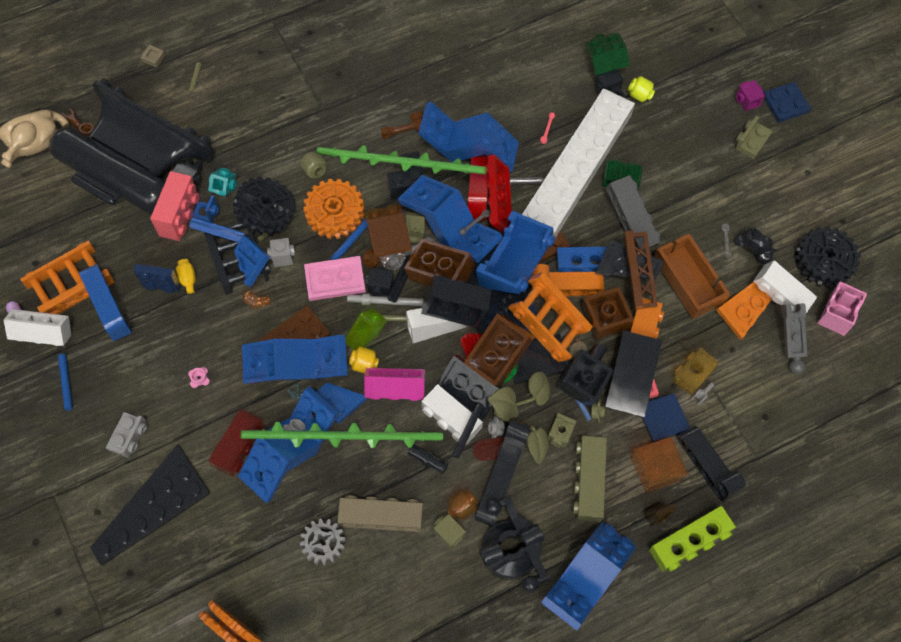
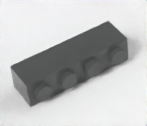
[606,175,661,252]

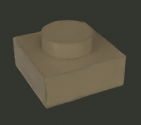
[140,45,166,68]

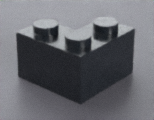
[387,151,425,200]

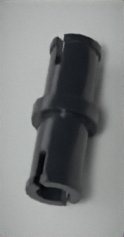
[408,444,449,474]

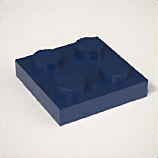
[763,82,811,123]
[133,264,181,293]

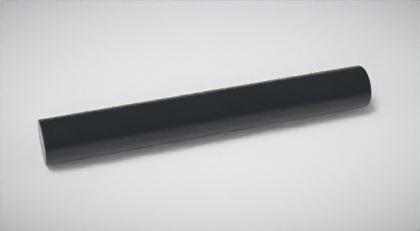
[452,402,484,459]

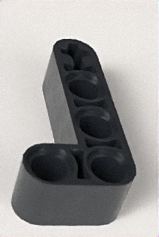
[677,426,746,502]

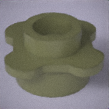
[592,400,605,423]

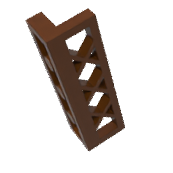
[624,230,658,310]

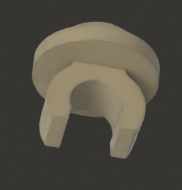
[567,338,587,356]

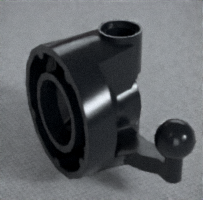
[479,496,549,593]

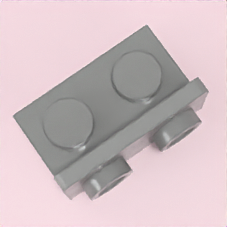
[106,412,147,458]

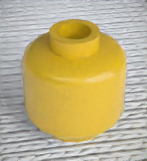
[349,347,379,374]

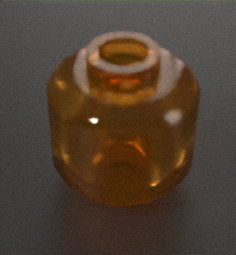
[447,490,478,520]

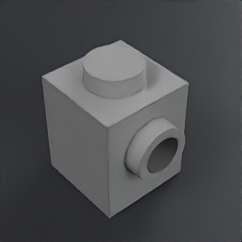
[267,238,295,267]

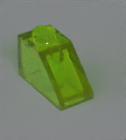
[345,308,387,350]

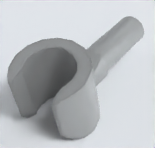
[691,382,714,405]

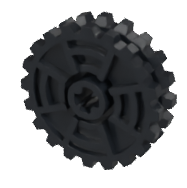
[233,176,296,235]
[795,226,861,288]

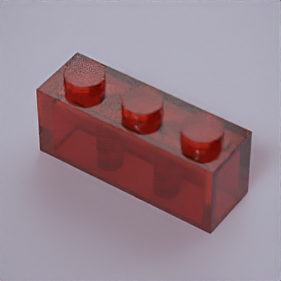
[208,409,264,477]

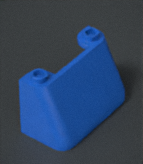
[476,211,555,294]

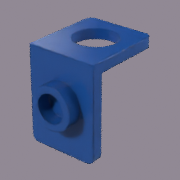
[193,196,219,222]

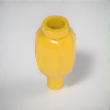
[176,259,196,294]

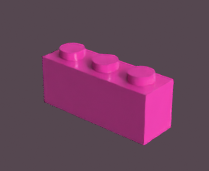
[364,368,425,401]

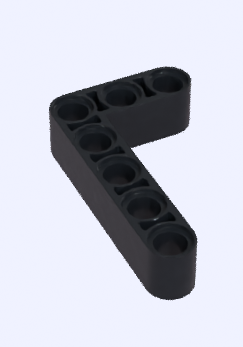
[475,419,531,527]

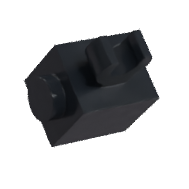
[594,70,624,97]
[173,158,202,187]

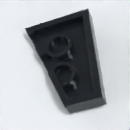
[595,239,664,280]

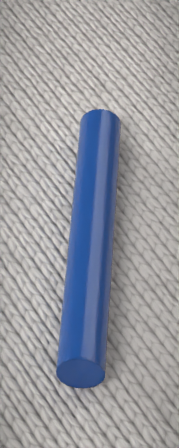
[330,219,367,260]
[58,354,73,411]

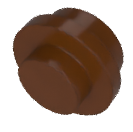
[362,249,380,268]

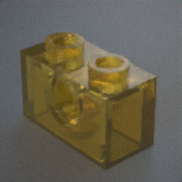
[673,348,719,396]

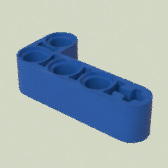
[79,264,132,341]

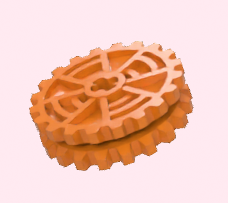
[303,179,364,239]
[198,600,264,642]

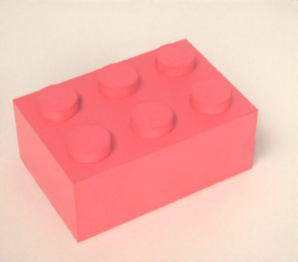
[150,171,199,241]

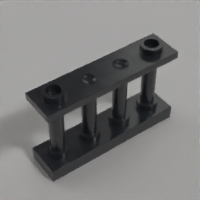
[204,221,270,295]

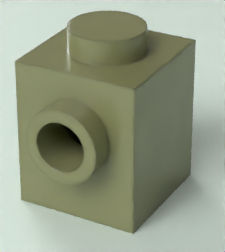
[434,514,466,550]

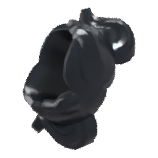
[734,228,777,264]

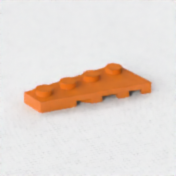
[716,282,772,340]

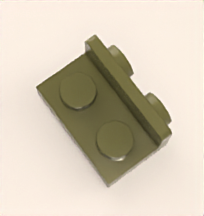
[736,115,773,159]

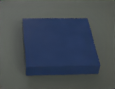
[641,393,690,443]

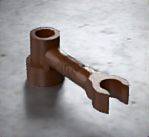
[62,109,94,136]
[381,111,423,139]

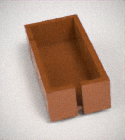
[654,234,730,319]

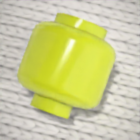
[628,76,655,102]

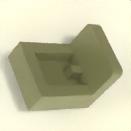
[406,212,426,243]

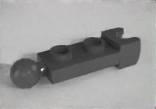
[781,303,808,374]

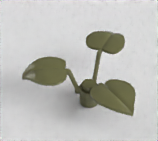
[487,372,550,464]

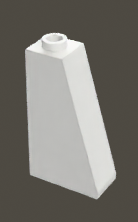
[406,308,469,343]

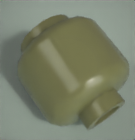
[300,152,327,179]

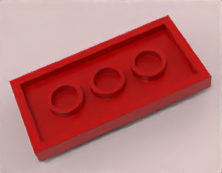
[486,154,512,232]

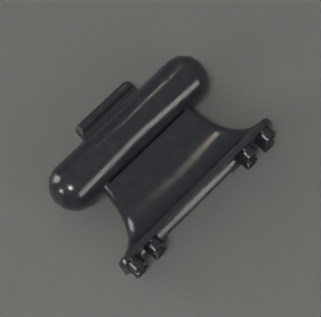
[49,78,215,214]

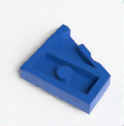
[234,235,270,287]
[316,383,367,425]

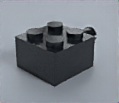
[556,343,614,407]

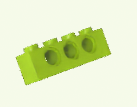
[649,506,736,572]

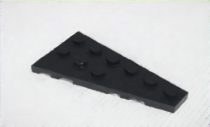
[90,444,210,566]

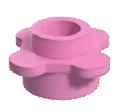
[188,367,210,388]

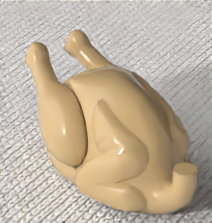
[0,110,69,168]

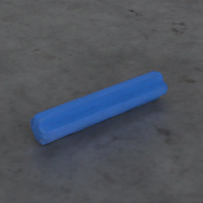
[190,217,245,242]

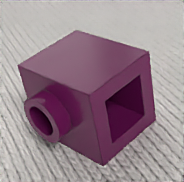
[735,80,765,111]

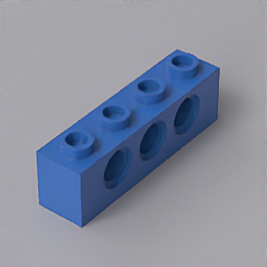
[556,247,607,277]

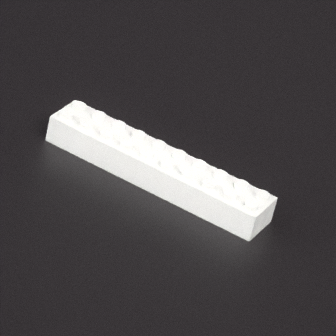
[522,88,635,238]

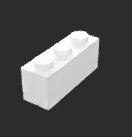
[753,260,817,313]
[4,309,71,346]
[422,384,483,445]

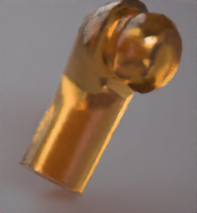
[243,291,271,309]

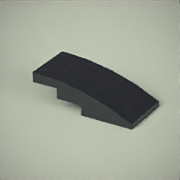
[605,330,662,417]

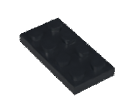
[479,283,530,335]

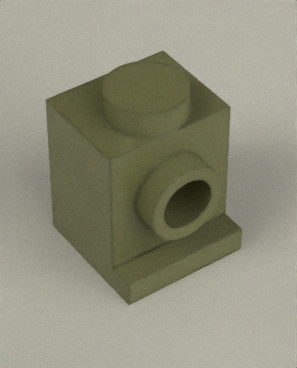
[548,413,576,448]

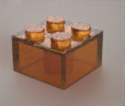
[630,437,688,493]

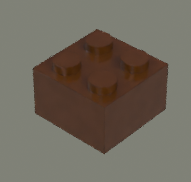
[581,287,634,340]

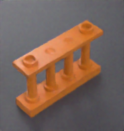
[20,241,114,315]
[508,272,593,362]

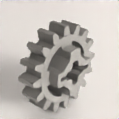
[300,519,346,566]

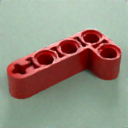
[468,155,489,221]

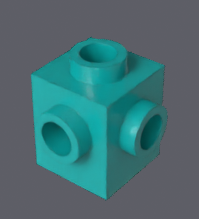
[208,168,237,196]

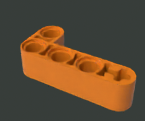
[531,264,605,297]

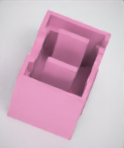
[817,281,867,336]

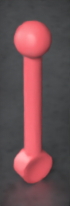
[540,112,555,144]

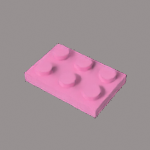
[304,256,366,301]

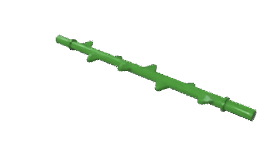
[317,145,487,174]
[241,422,443,448]

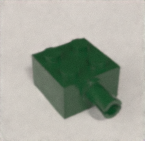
[585,33,630,75]

